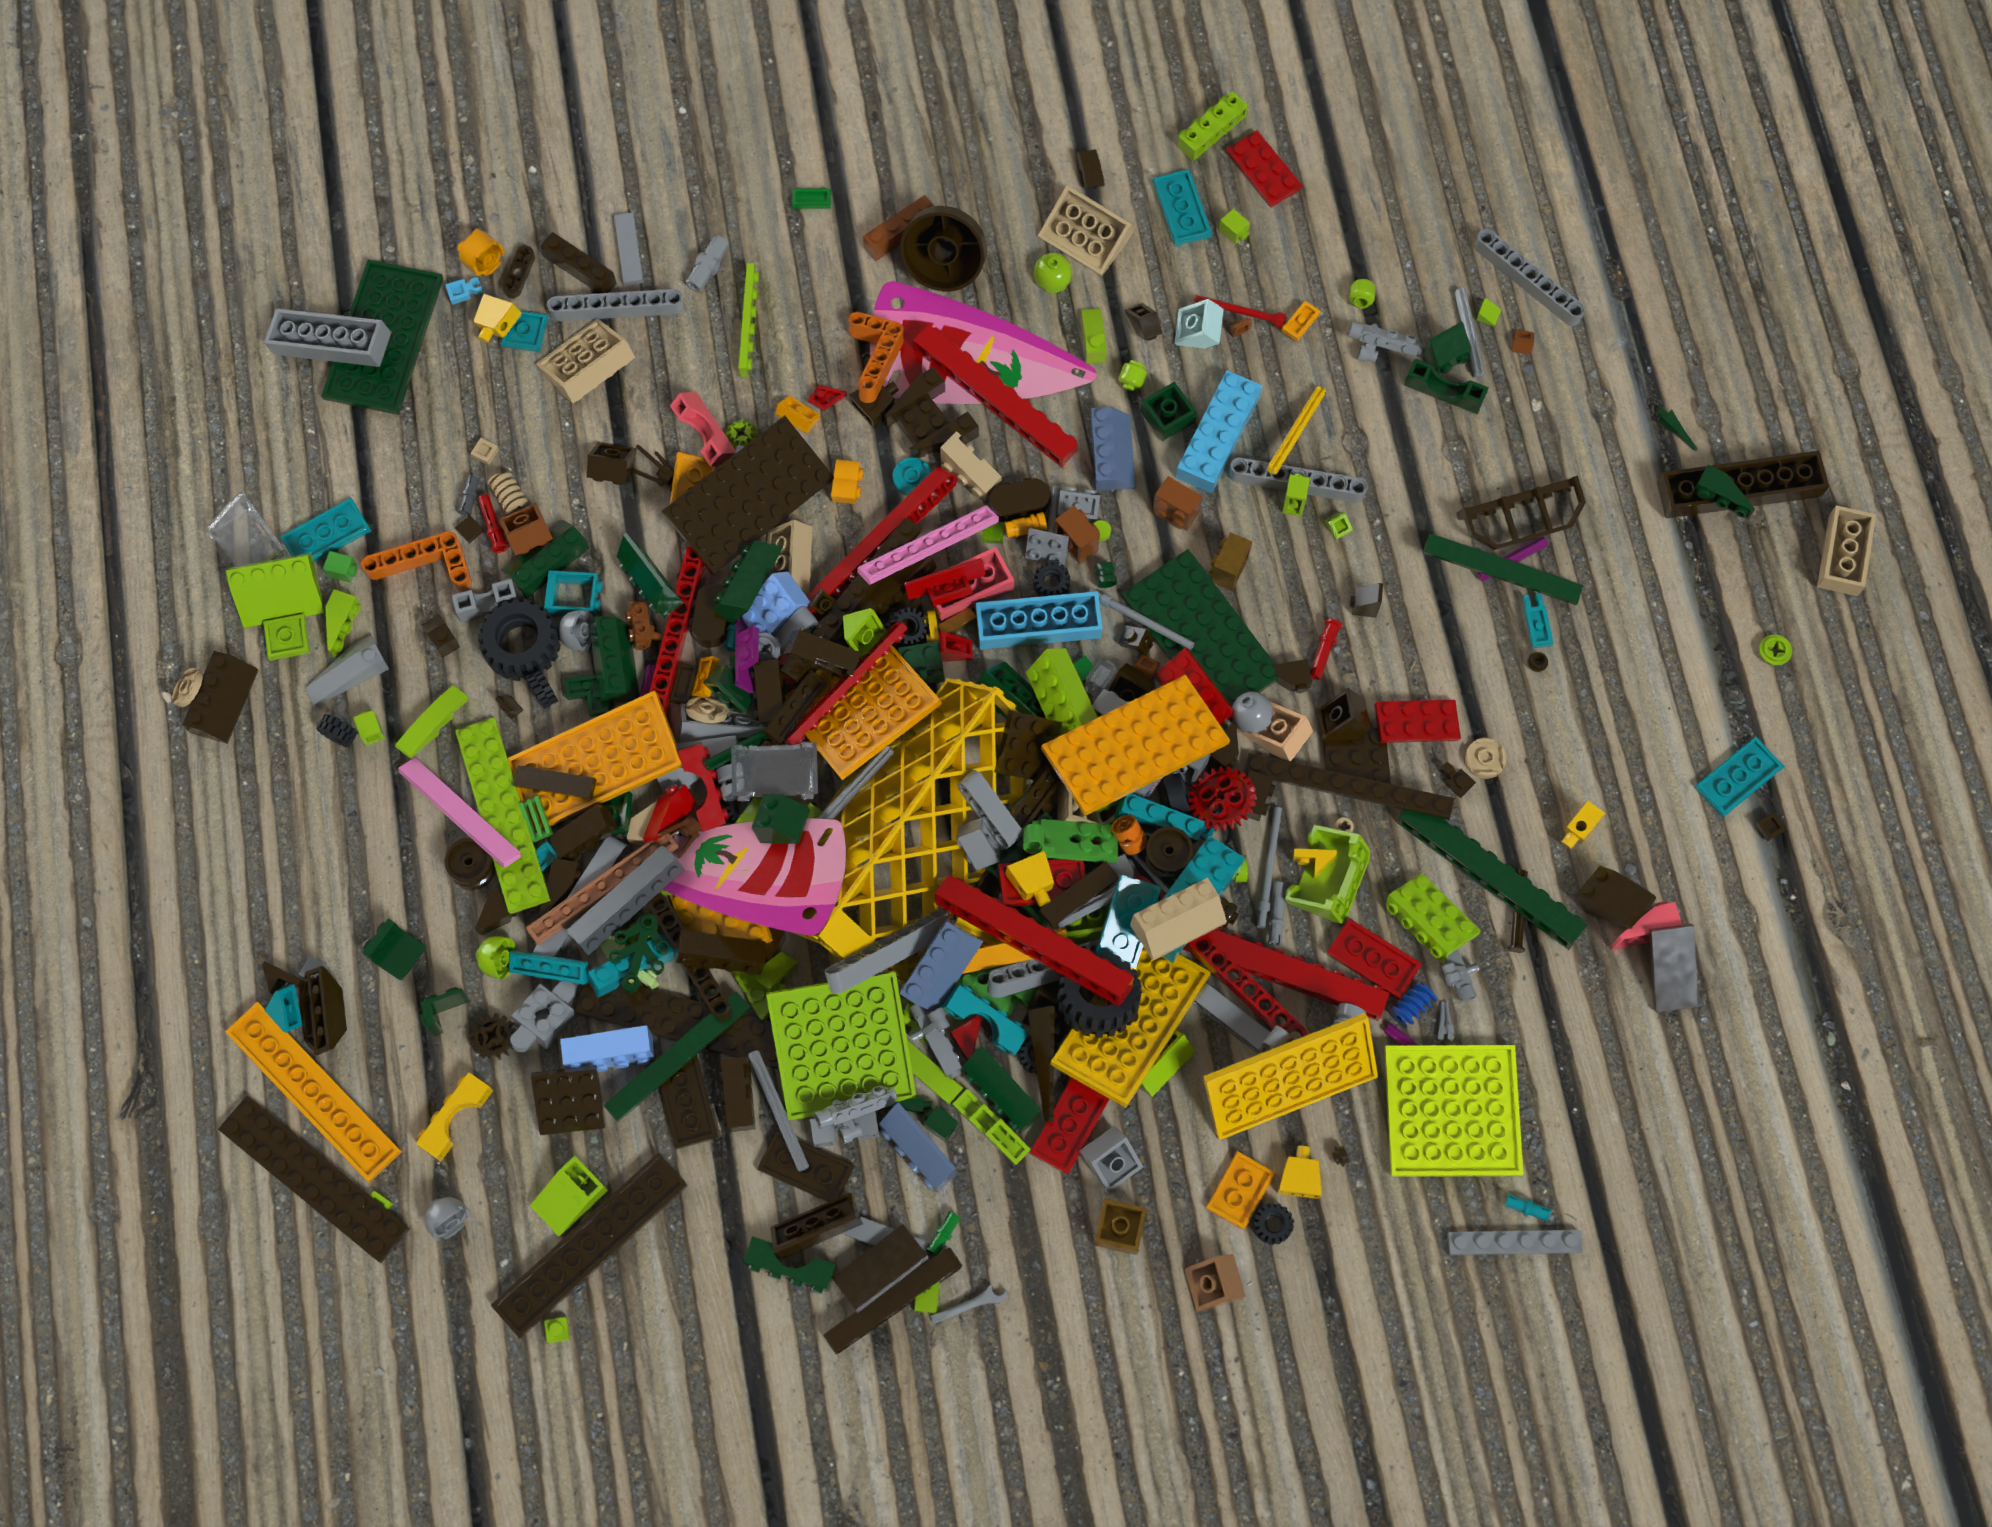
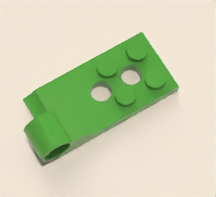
[1023,819,1118,864]
[957,966,1039,1019]

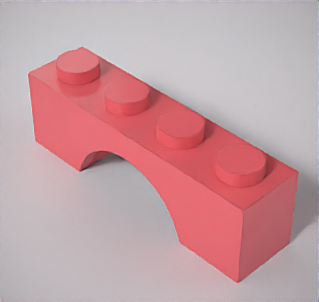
[670,392,736,467]

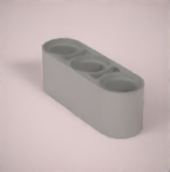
[774,606,818,656]

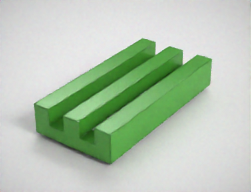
[519,795,553,843]

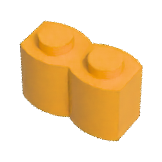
[831,460,864,504]

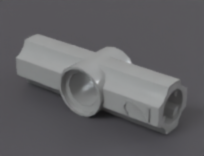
[686,236,729,292]

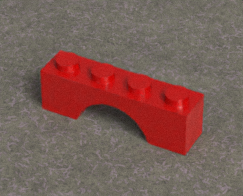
[678,742,729,832]

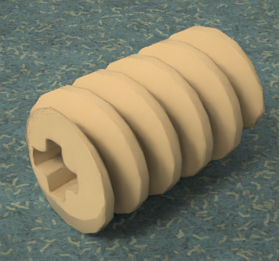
[488,472,528,515]

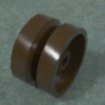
[1145,827,1193,880]
[444,838,496,890]

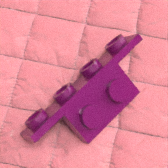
[735,618,759,694]

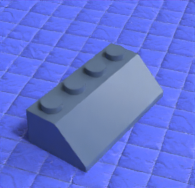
[1091,407,1136,491]
[899,917,984,1012]
[879,1102,957,1192]

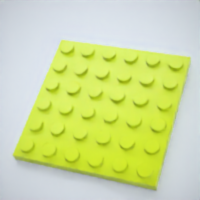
[1384,1045,1523,1177]

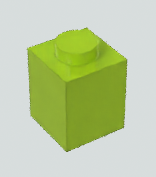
[1219,208,1250,245]
[354,710,385,745]

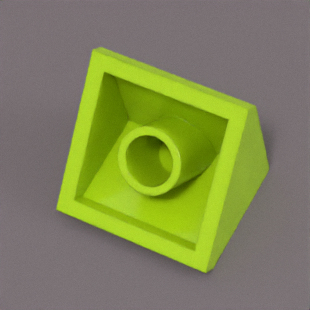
[843,608,887,661]

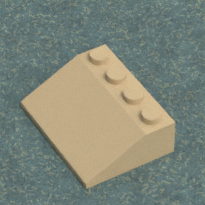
[1038,185,1137,275]
[536,318,635,403]

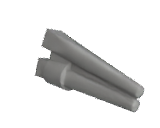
[1438,1001,1454,1042]

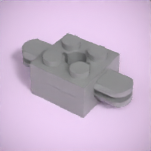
[510,981,576,1052]

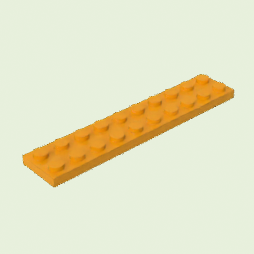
[225,1002,402,1183]

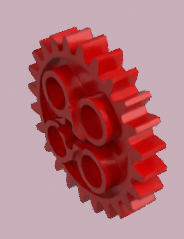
[1188,766,1257,832]

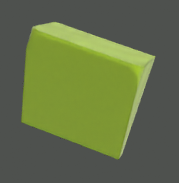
[1476,298,1502,327]
[1324,512,1353,539]

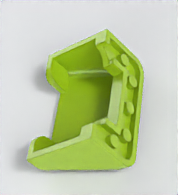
[1285,825,1370,924]

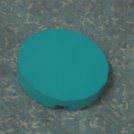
[892,457,931,495]

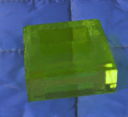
[983,522,1004,544]

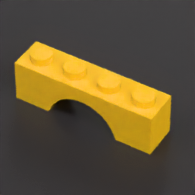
[416,1072,493,1162]

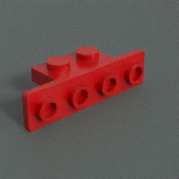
[904,558,985,607]

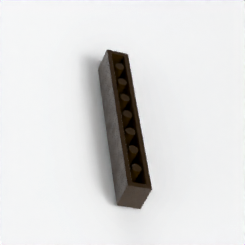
[811,555,937,672]

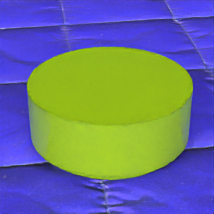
[1093,520,1111,542]

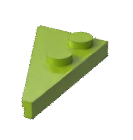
[732,971,787,1022]

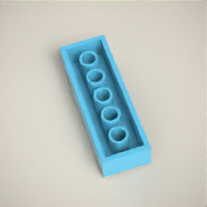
[1176,370,1263,494]
[976,591,1103,650]

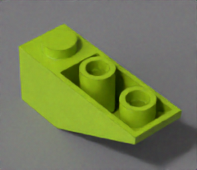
[325,589,361,658]

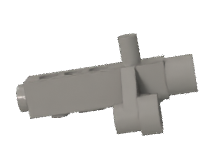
[1348,321,1424,363]
[1442,949,1479,1003]
[909,1004,962,1079]
[814,1086,897,1144]

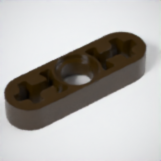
[502,245,535,299]

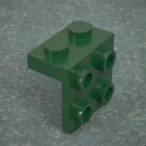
[362,918,426,980]
[420,987,469,1036]

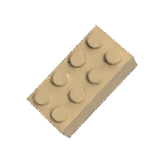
[1817,505,1876,596]

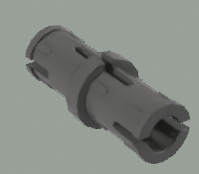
[458,475,480,516]

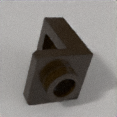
[1118,625,1154,656]

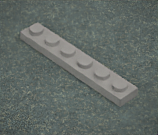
[1447,1230,1583,1256]

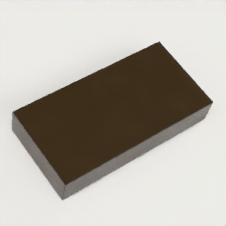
[669,662,698,705]

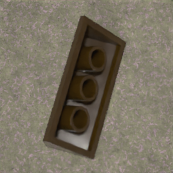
[770,1192,863,1259]

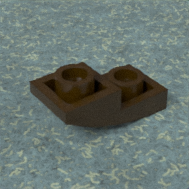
[1077,149,1105,189]
[809,589,836,617]

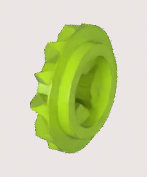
[725,419,757,448]
[1758,634,1792,666]

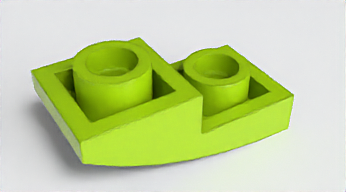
[754,951,799,992]

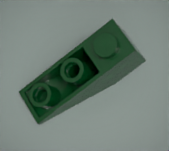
[1693,465,1755,519]

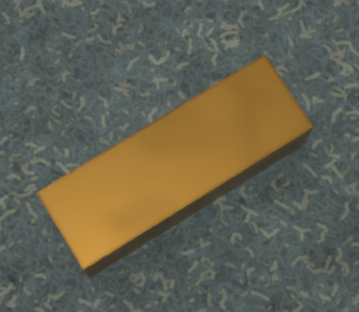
[937,607,977,635]

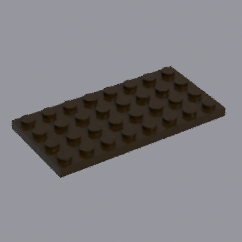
[661,415,834,575]

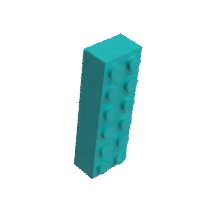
[1137,835,1245,963]

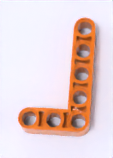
[848,312,903,403]
[361,531,472,591]

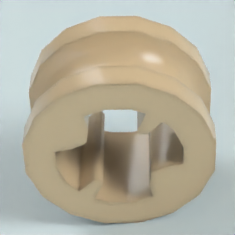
[1333,817,1354,833]

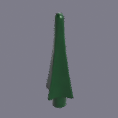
[1657,407,1697,451]
[882,1097,933,1114]

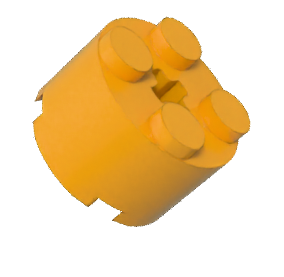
[457,229,504,277]

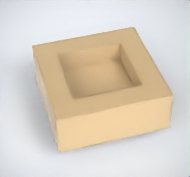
[470,438,499,465]

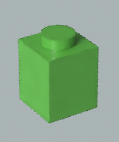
[323,551,358,583]

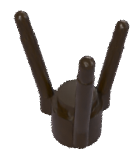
[632,445,674,486]

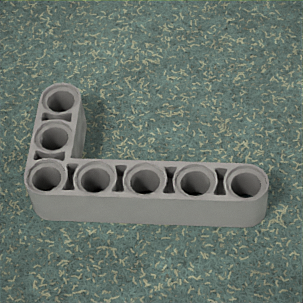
[1193,983,1291,1054]

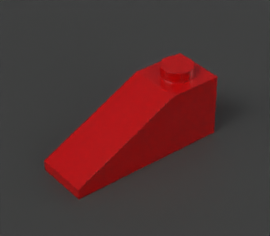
[643,784,697,842]

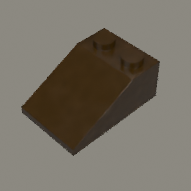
[1575,866,1657,929]

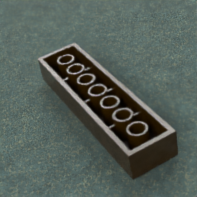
[1657,450,1829,519]

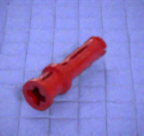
[477,494,510,553]
[1310,618,1343,680]

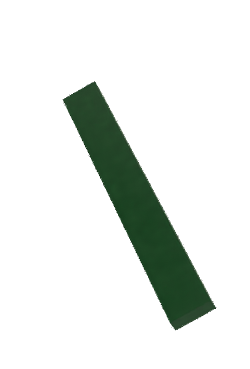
[1423,533,1583,605]
[603,991,751,1122]

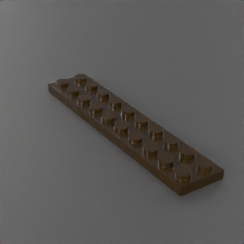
[575,982,779,1069]
[218,1096,410,1263]
[491,1153,688,1339]

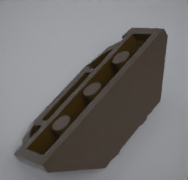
[300,966,347,1055]

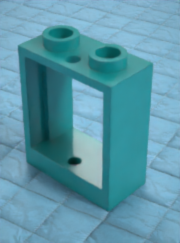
[544,571,603,618]

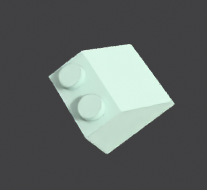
[1174,299,1224,349]

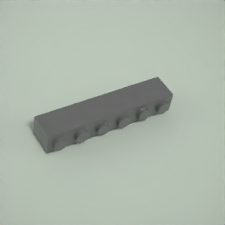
[566,845,685,956]

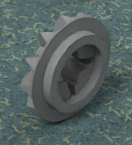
[759,632,782,661]

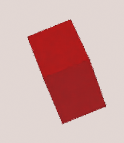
[940,631,973,662]
[951,1016,981,1061]

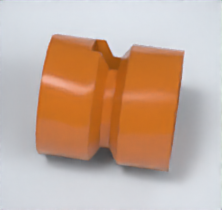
[1111,815,1148,855]

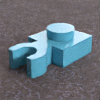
[445,278,483,305]

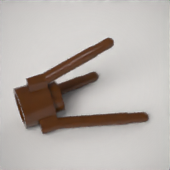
[658,816,701,858]

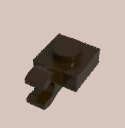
[1439,762,1476,798]

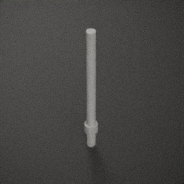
[1088,588,1194,650]
[1257,807,1282,928]

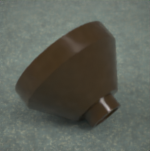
[900,206,987,292]

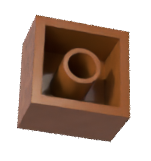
[1153,476,1202,531]
[499,503,553,556]
[1054,506,1100,564]

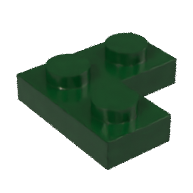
[565,675,610,717]

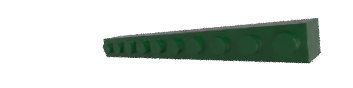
[1398,810,1587,950]

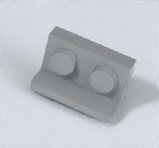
[1057,487,1101,520]

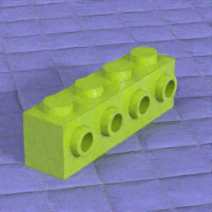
[1177,91,1249,161]

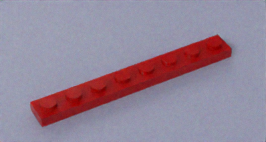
[783,622,908,746]

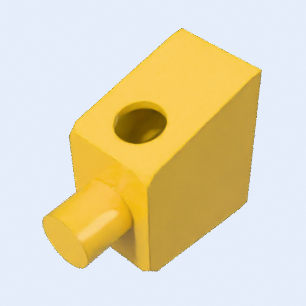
[474,294,522,343]
[1561,800,1605,850]
[1005,851,1054,907]
[1277,1146,1322,1199]

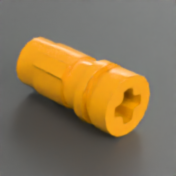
[1004,512,1047,538]

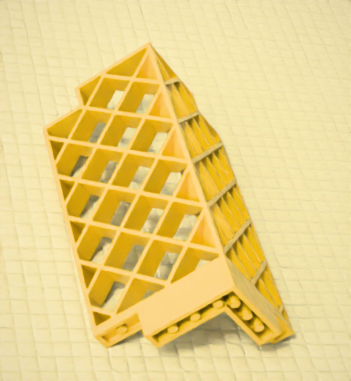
[791,678,1026,984]

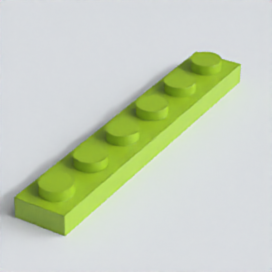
[739,263,759,377]

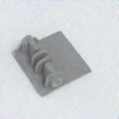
[1025,528,1069,566]

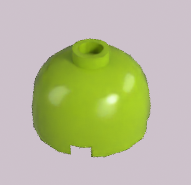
[1034,253,1072,293]
[476,936,516,979]

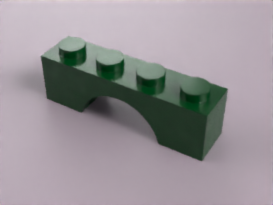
[1404,358,1489,414]
[743,1236,837,1294]

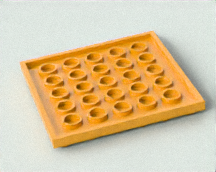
[785,645,942,780]

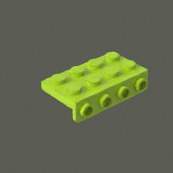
[1385,873,1481,963]

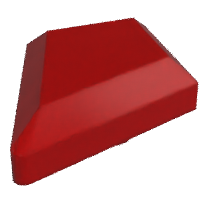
[808,385,847,412]

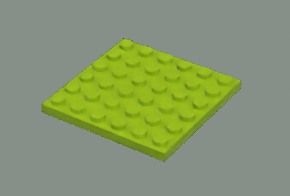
[766,971,917,1120]

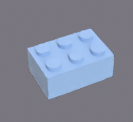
[741,572,811,644]

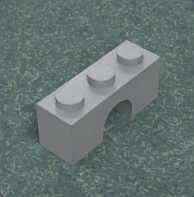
[452,579,519,623]
[810,1111,880,1148]

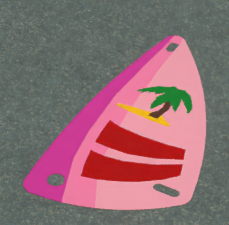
[870,281,1097,404]
[622,818,846,935]

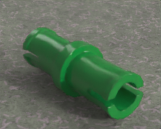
[926,1212,961,1256]

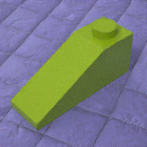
[1081,308,1107,364]

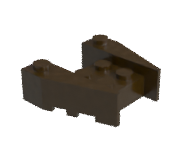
[885,367,979,458]

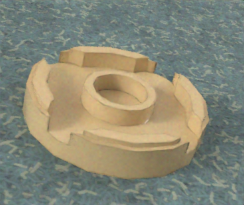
[172,668,203,708]
[686,697,728,723]
[1464,738,1507,779]

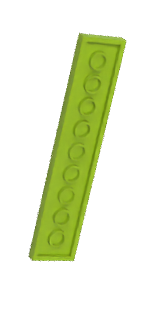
[455,717,551,914]

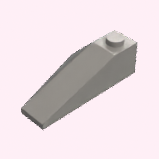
[305,635,389,706]
[678,703,765,743]
[657,735,738,793]

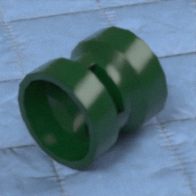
[1094,562,1117,588]

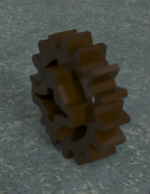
[469,1013,516,1061]

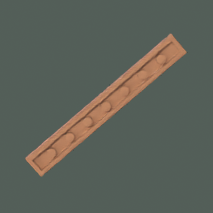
[526,833,679,946]

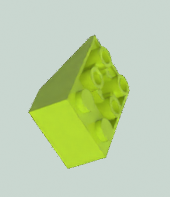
[530,1156,608,1237]

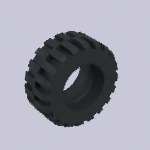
[478,599,561,681]
[1057,951,1142,1038]

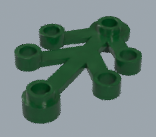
[609,913,670,993]

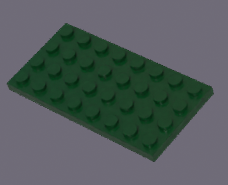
[321,259,444,415]
[1122,549,1278,707]

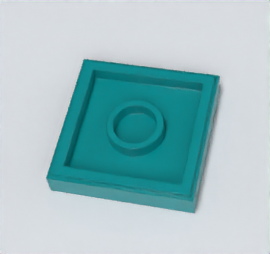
[501,311,549,353]

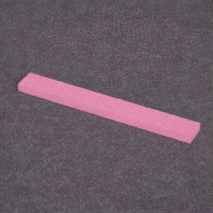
[857,505,999,585]
[398,758,521,868]

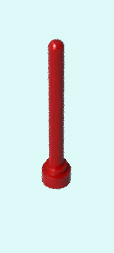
[1194,295,1287,329]

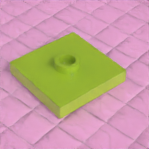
[263,613,310,661]

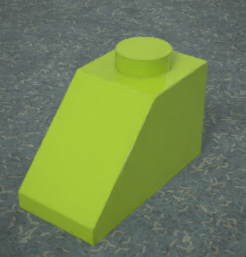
[1282,474,1310,517]

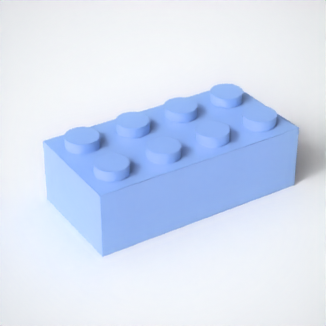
[560,1025,656,1072]

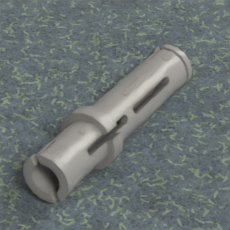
[1268,882,1287,946]

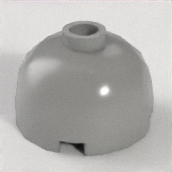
[558,610,594,651]
[1232,691,1274,733]
[425,1197,470,1241]

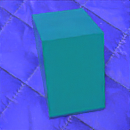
[265,984,302,1032]

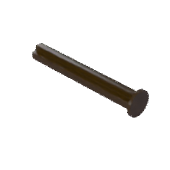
[1508,869,1528,953]

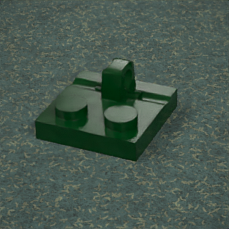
[898,640,945,684]
[599,791,633,836]

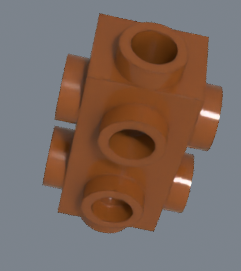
[625,601,664,650]

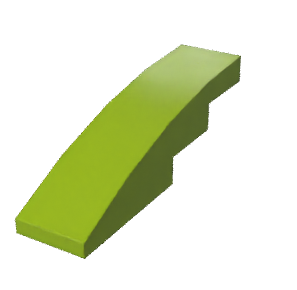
[395,685,469,759]
[951,1088,1031,1165]

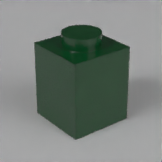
[923,1106,958,1143]

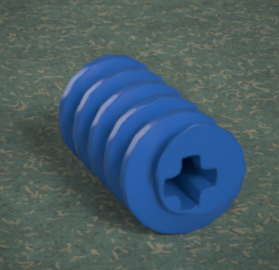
[1390,983,1438,1029]

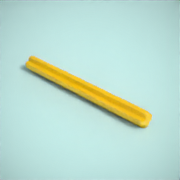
[1267,386,1326,475]

